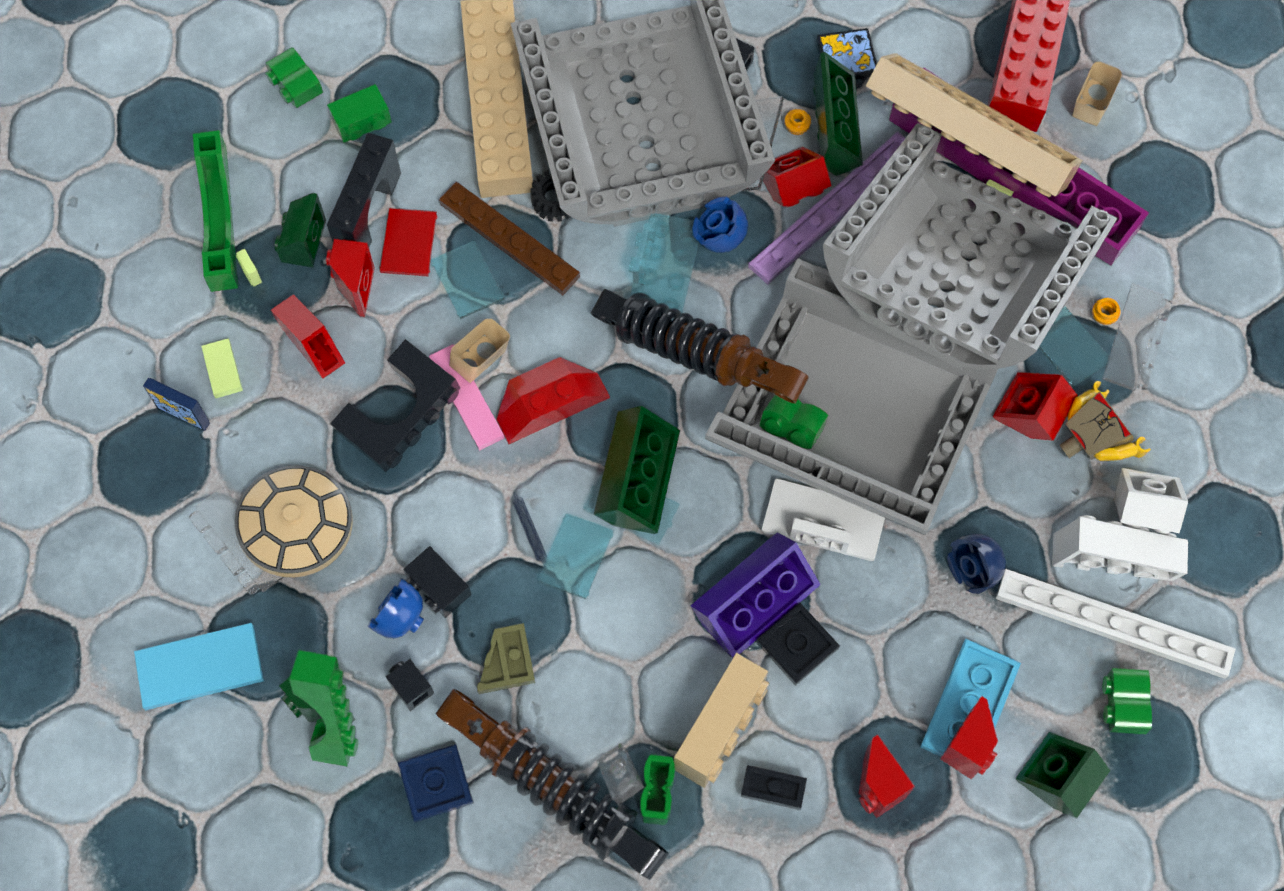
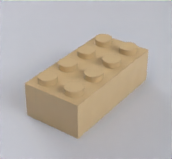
[674,653,770,788]

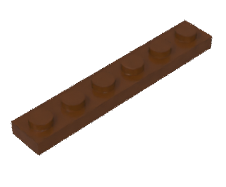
[439,181,580,296]

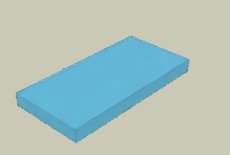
[134,623,264,710]
[920,639,1021,757]

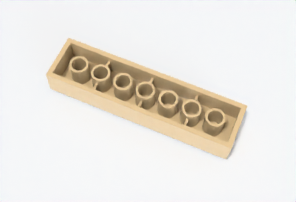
[460,0,533,198]
[866,53,1083,197]

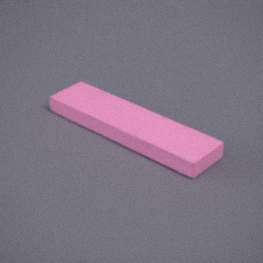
[429,344,504,451]

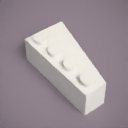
[1052,515,1188,581]

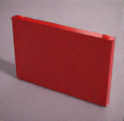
[379,208,438,277]

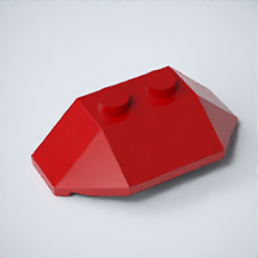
[496,357,610,445]

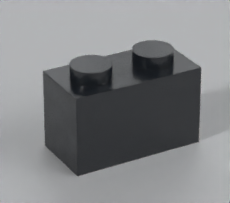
[403,546,472,618]

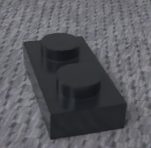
[740,765,807,810]

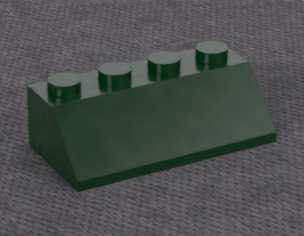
[813,51,863,176]
[593,406,680,534]

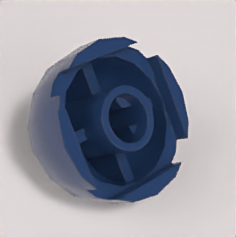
[947,533,1006,594]

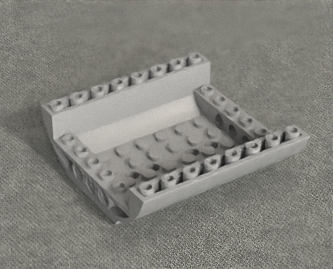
[511,0,775,227]
[823,123,1117,370]

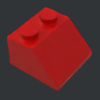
[760,146,832,207]
[326,239,375,317]
[993,372,1078,441]
[940,696,998,780]
[859,735,915,818]

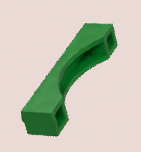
[193,130,238,292]
[289,650,358,767]

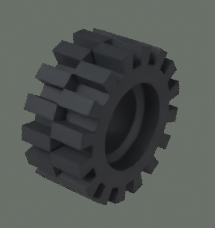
[531,170,571,222]

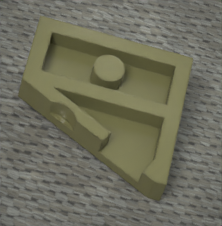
[477,623,535,694]

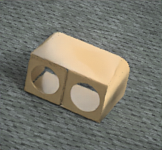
[1072,62,1122,126]
[449,319,510,383]

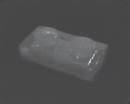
[596,743,644,805]

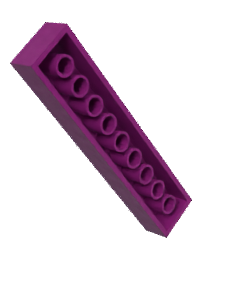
[889,67,1149,266]

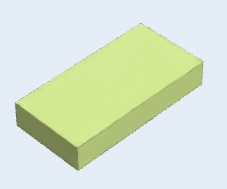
[201,338,243,398]

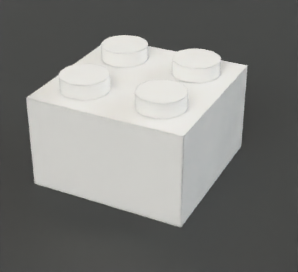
[1114,468,1188,534]

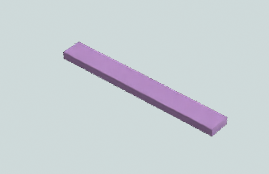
[748,132,905,285]

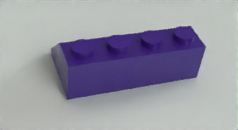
[690,532,821,658]

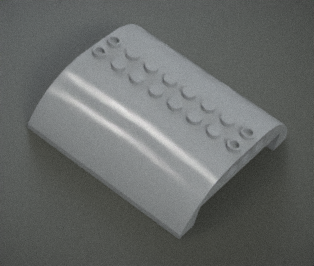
[705,258,998,535]

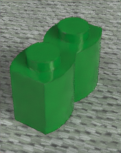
[265,47,323,109]
[759,395,829,449]
[1102,668,1152,734]
[641,755,675,825]

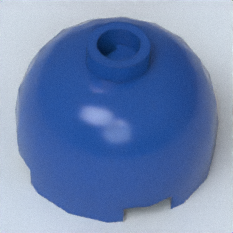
[692,196,748,253]
[368,578,424,639]

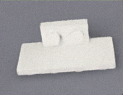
[762,479,885,561]

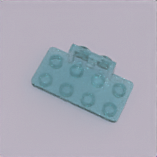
[629,213,699,314]

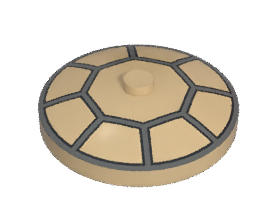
[235,466,353,577]

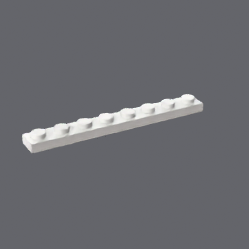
[996,569,1235,679]

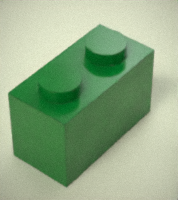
[327,84,392,143]

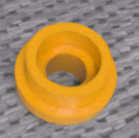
[784,109,811,135]
[1092,298,1120,325]

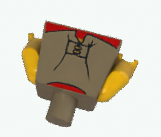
[1060,381,1151,461]

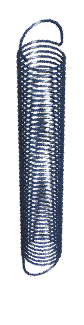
[512,492,547,567]

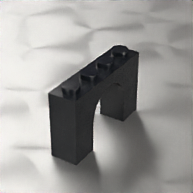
[327,133,401,247]
[330,339,460,472]

